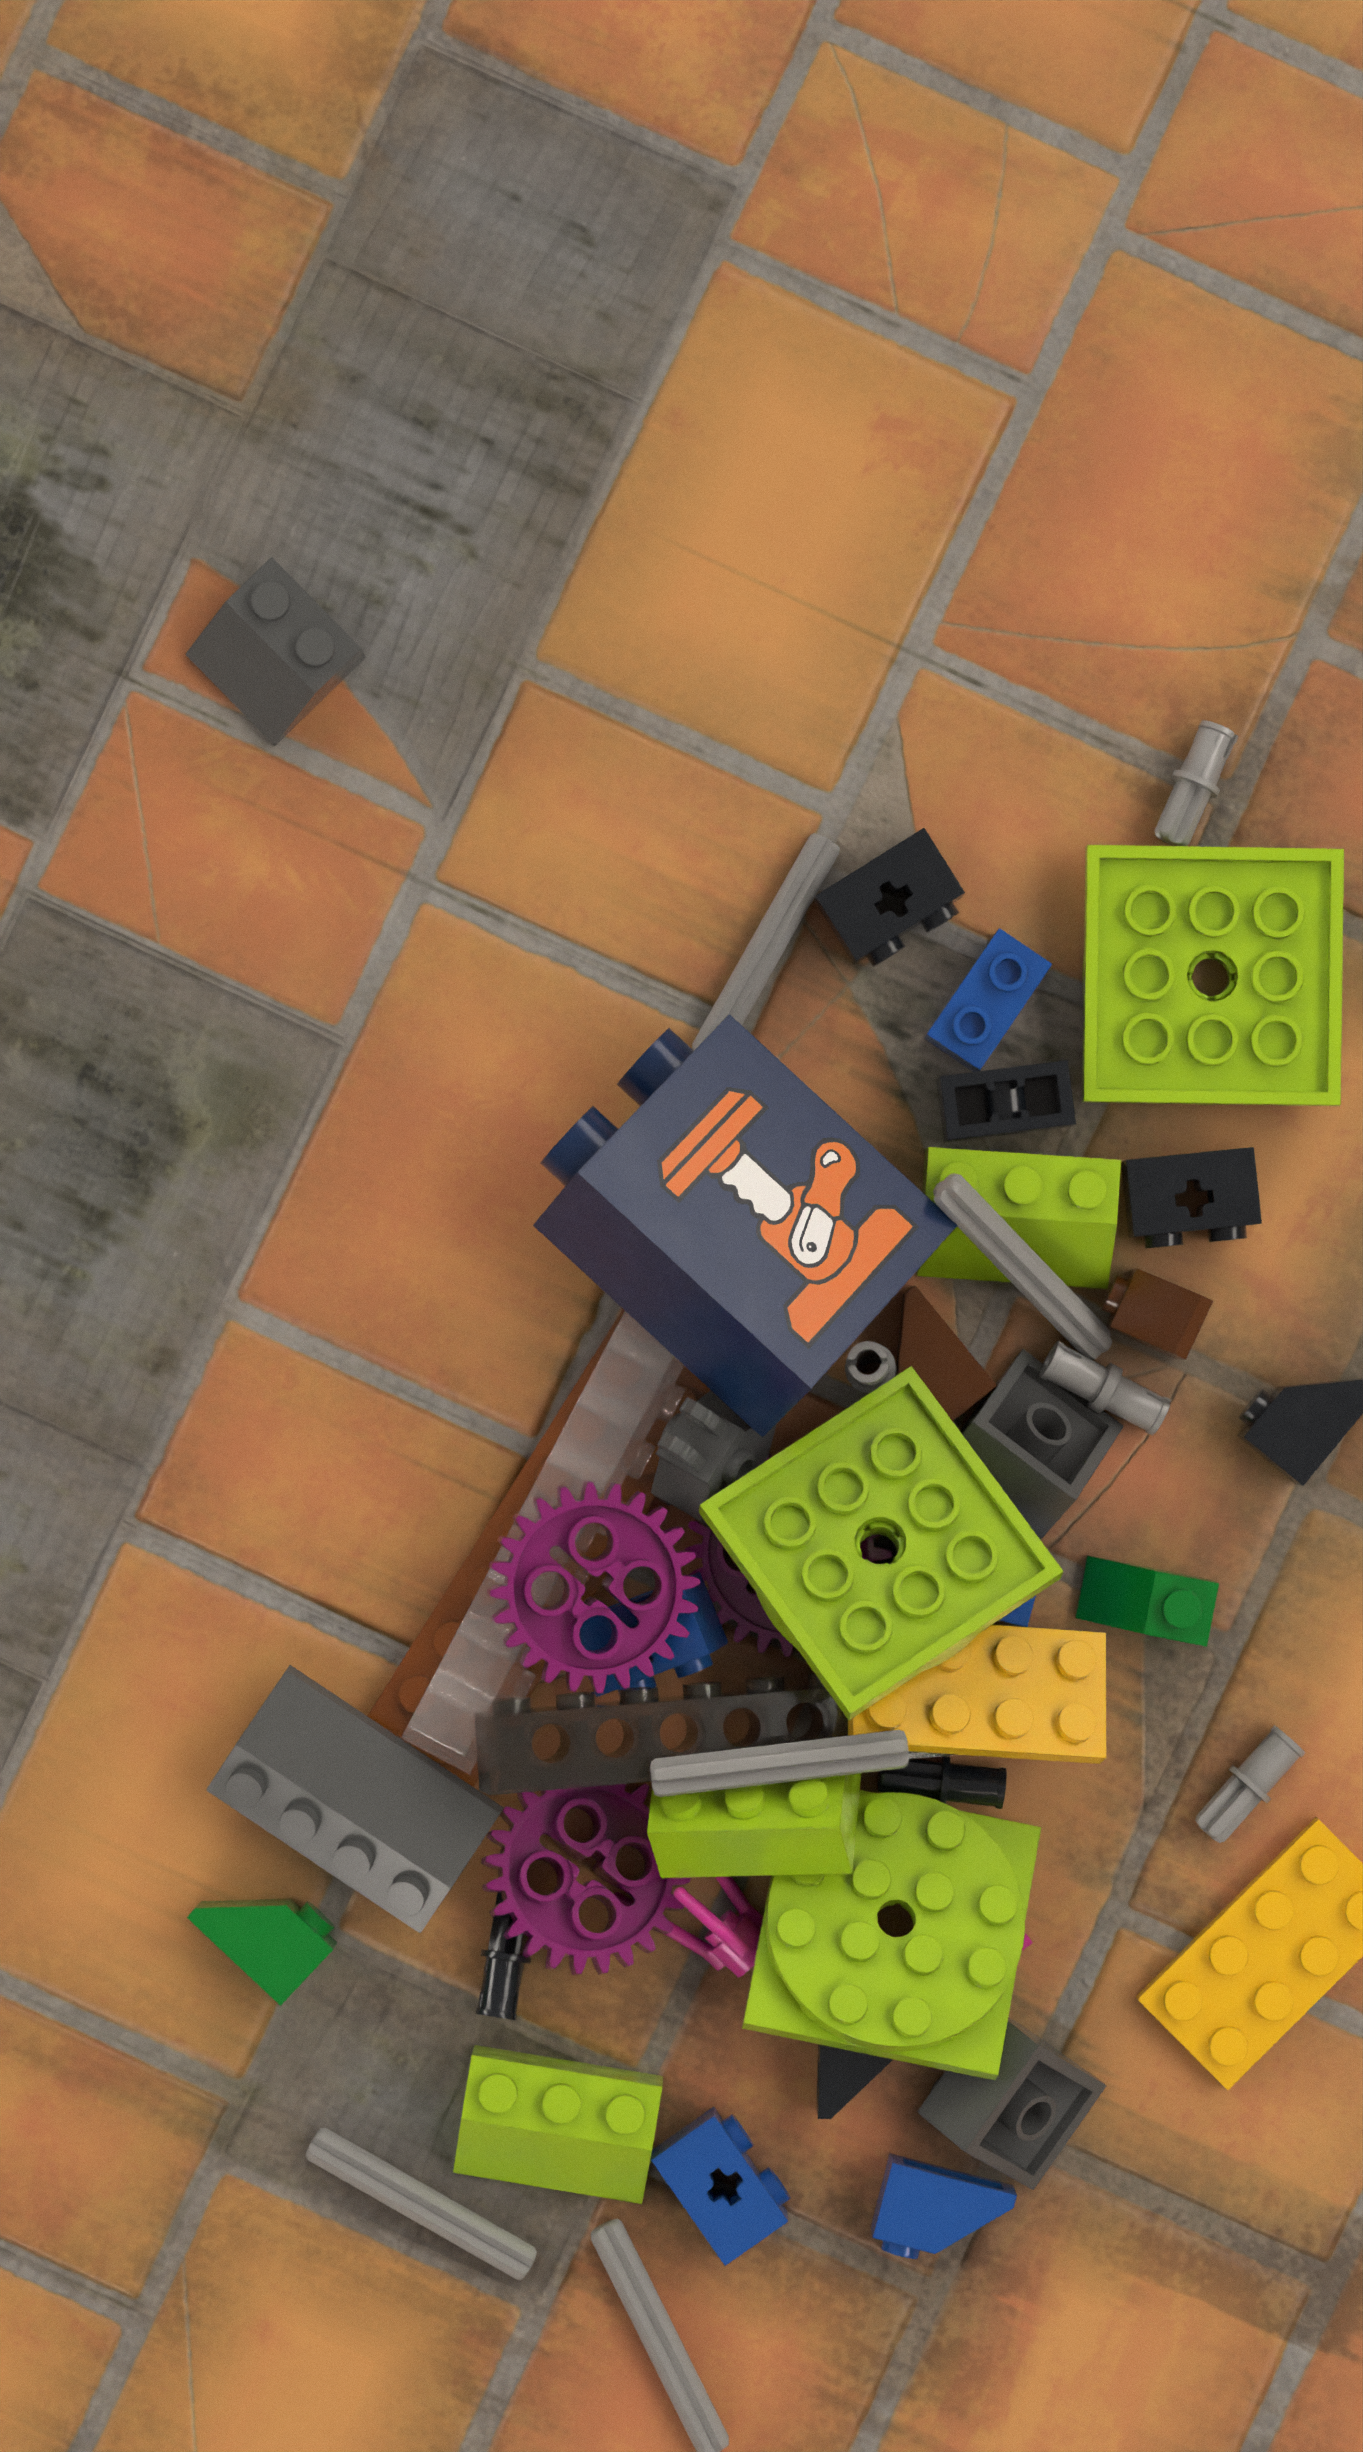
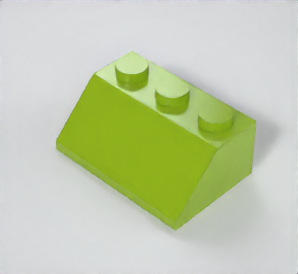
[917,1147,1121,1289]
[647,1773,861,1878]
[453,2045,663,2204]

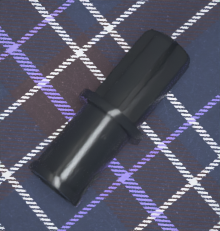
[877,1756,1007,1809]
[475,1892,531,2020]

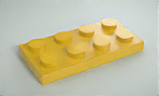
[848,1625,1106,1764]
[1135,1817,1363,2090]

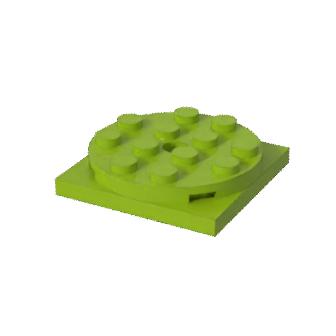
[1082,845,1344,1106]
[699,1366,1063,1720]
[742,1790,1041,2081]

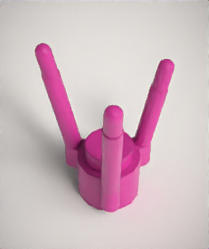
[614,1876,763,1978]

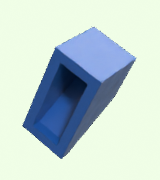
[870,2153,1017,2259]

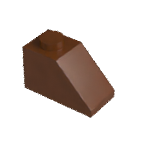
[1101,1269,1213,1360]
[895,1286,997,1421]

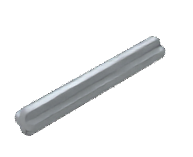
[692,833,840,1050]
[933,1173,1112,1360]
[650,1730,909,1797]
[305,2128,537,2280]
[591,2219,729,2452]

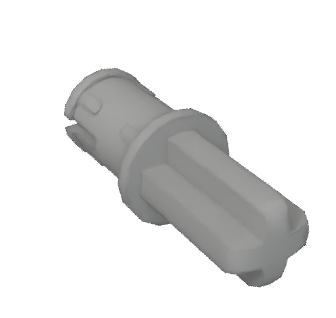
[1155,720,1238,846]
[1195,1725,1306,1843]

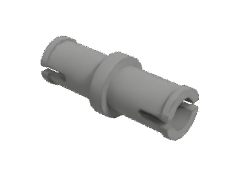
[845,1341,897,1394]
[1039,1341,1171,1436]

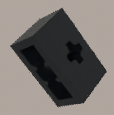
[814,828,965,967]
[936,1060,1076,1143]
[1121,1147,1262,1249]

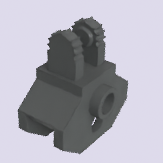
[651,1390,777,1529]

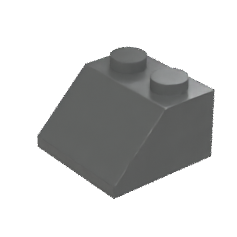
[186,557,366,746]
[960,1349,1124,1540]
[917,2017,1107,2190]

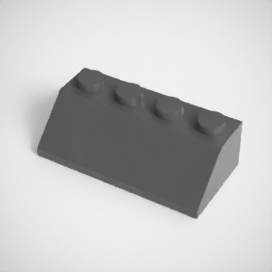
[206,1665,504,1933]

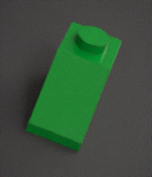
[1075,1555,1219,1647]
[187,1899,337,2006]

